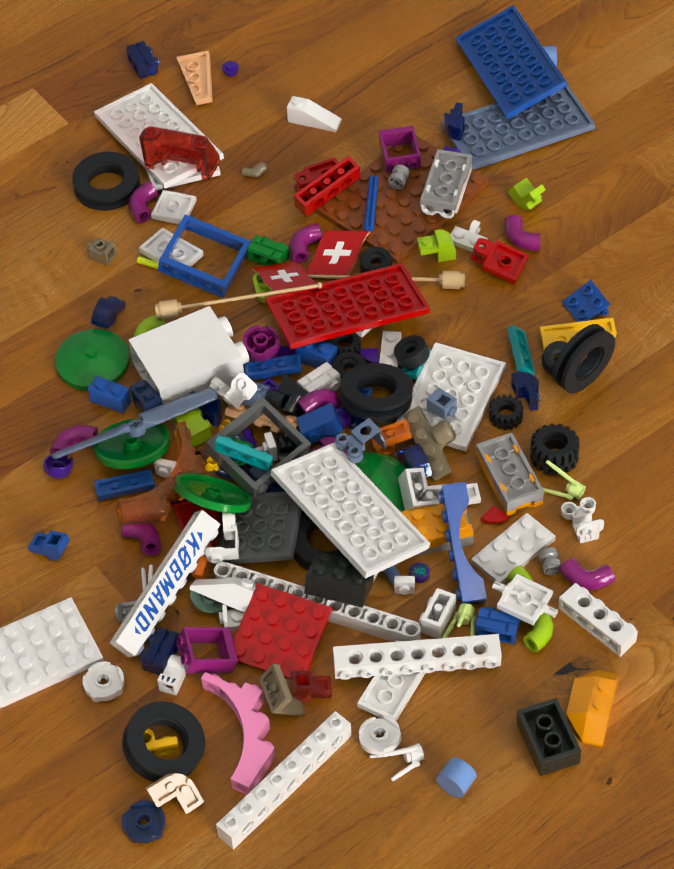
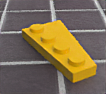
[539,318,617,359]

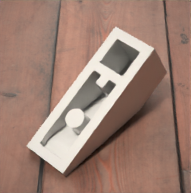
[287,96,342,132]
[190,578,256,613]

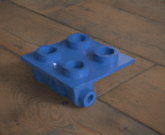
[562,280,610,322]

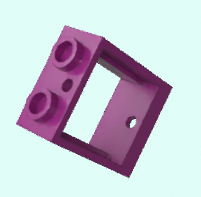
[379,126,421,172]
[176,627,238,673]

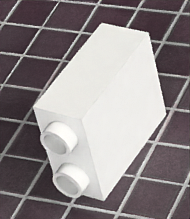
[128,306,249,404]

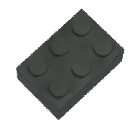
[304,552,374,608]
[516,698,581,776]

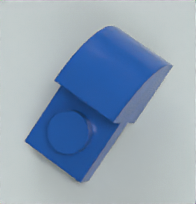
[28,530,70,561]

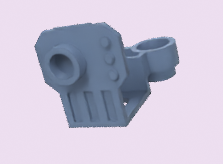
[335,418,386,463]

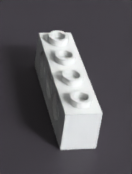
[558,583,638,657]

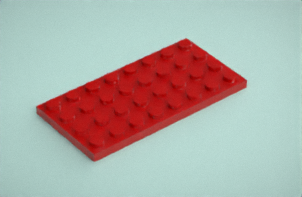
[265,263,430,349]

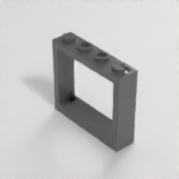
[205,397,311,498]

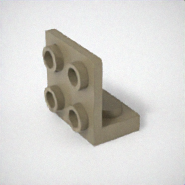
[259,664,306,716]

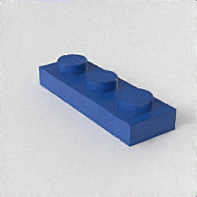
[245,354,302,380]
[94,469,155,501]

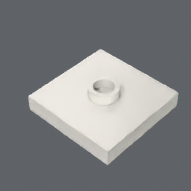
[151,190,197,224]

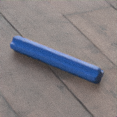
[364,175,378,232]

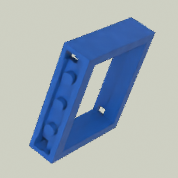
[157,214,251,298]

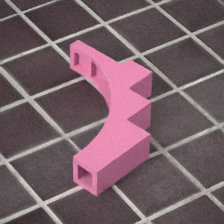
[201,672,276,795]

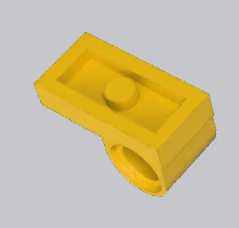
[144,729,180,758]

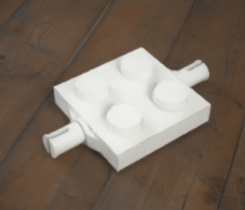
[492,574,558,625]

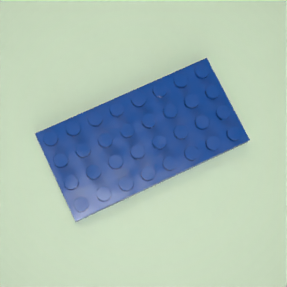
[455,5,568,119]

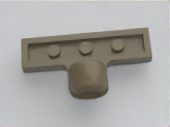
[403,405,456,481]

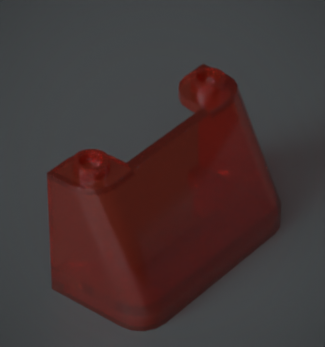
[139,126,220,180]

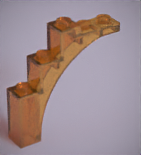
[116,421,207,526]

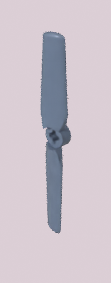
[52,388,218,459]

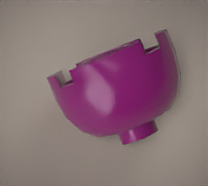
[243,325,280,362]

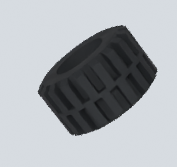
[530,424,580,475]

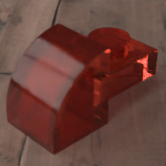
[290,671,333,702]

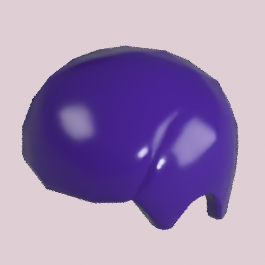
[43,455,73,479]

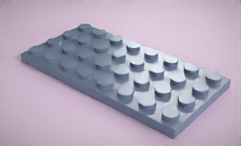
[441,86,595,170]

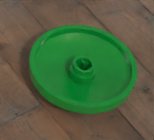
[55,329,130,391]
[93,419,171,469]
[355,452,406,512]
[173,473,252,513]

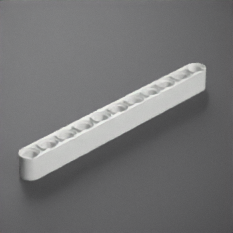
[214,562,421,642]

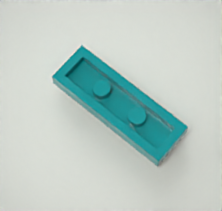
[507,325,536,378]
[214,435,273,472]

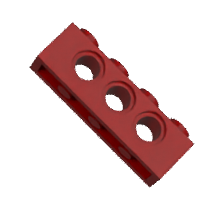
[294,156,360,217]

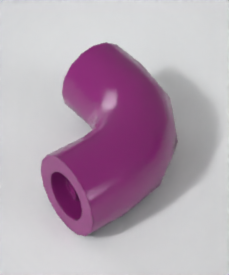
[129,181,158,224]
[505,215,540,251]
[289,223,322,263]
[297,388,341,413]
[50,425,98,457]
[121,517,161,556]
[559,558,615,590]

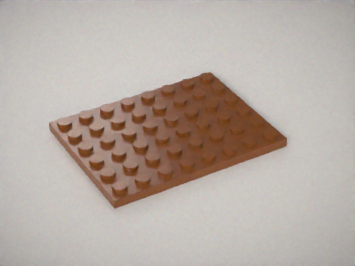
[317,136,489,264]

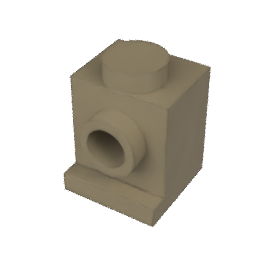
[87,237,117,266]

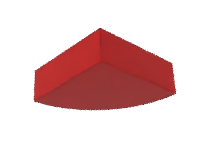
[481,505,509,525]

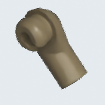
[242,162,268,178]

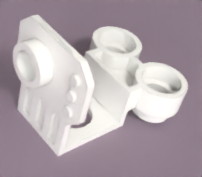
[209,373,257,408]
[561,497,604,543]
[205,512,239,564]

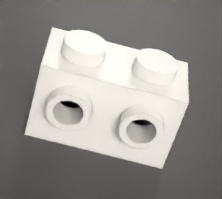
[419,588,456,639]

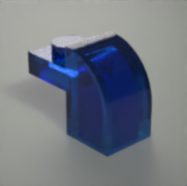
[396,443,433,478]

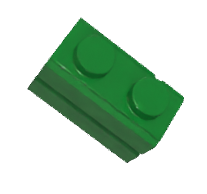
[247,235,289,266]

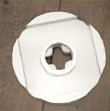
[82,661,125,702]
[359,716,402,757]

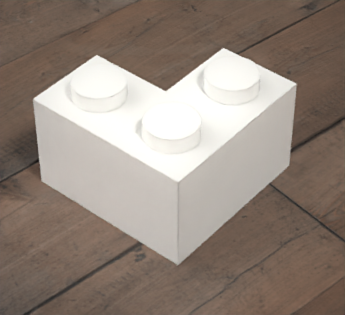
[398,468,446,510]

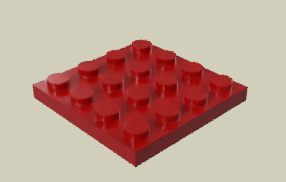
[233,583,333,685]

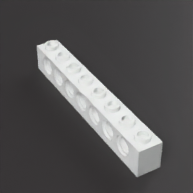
[333,634,502,680]
[216,711,352,850]

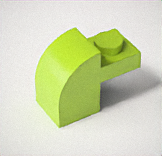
[507,177,546,210]
[417,230,456,262]

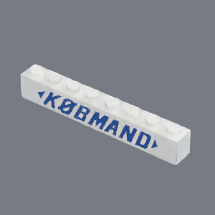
[109,510,221,657]

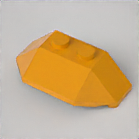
[566,670,619,747]

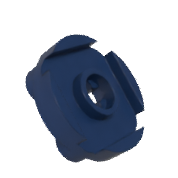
[122,800,166,843]

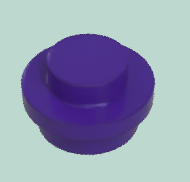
[222,61,239,77]

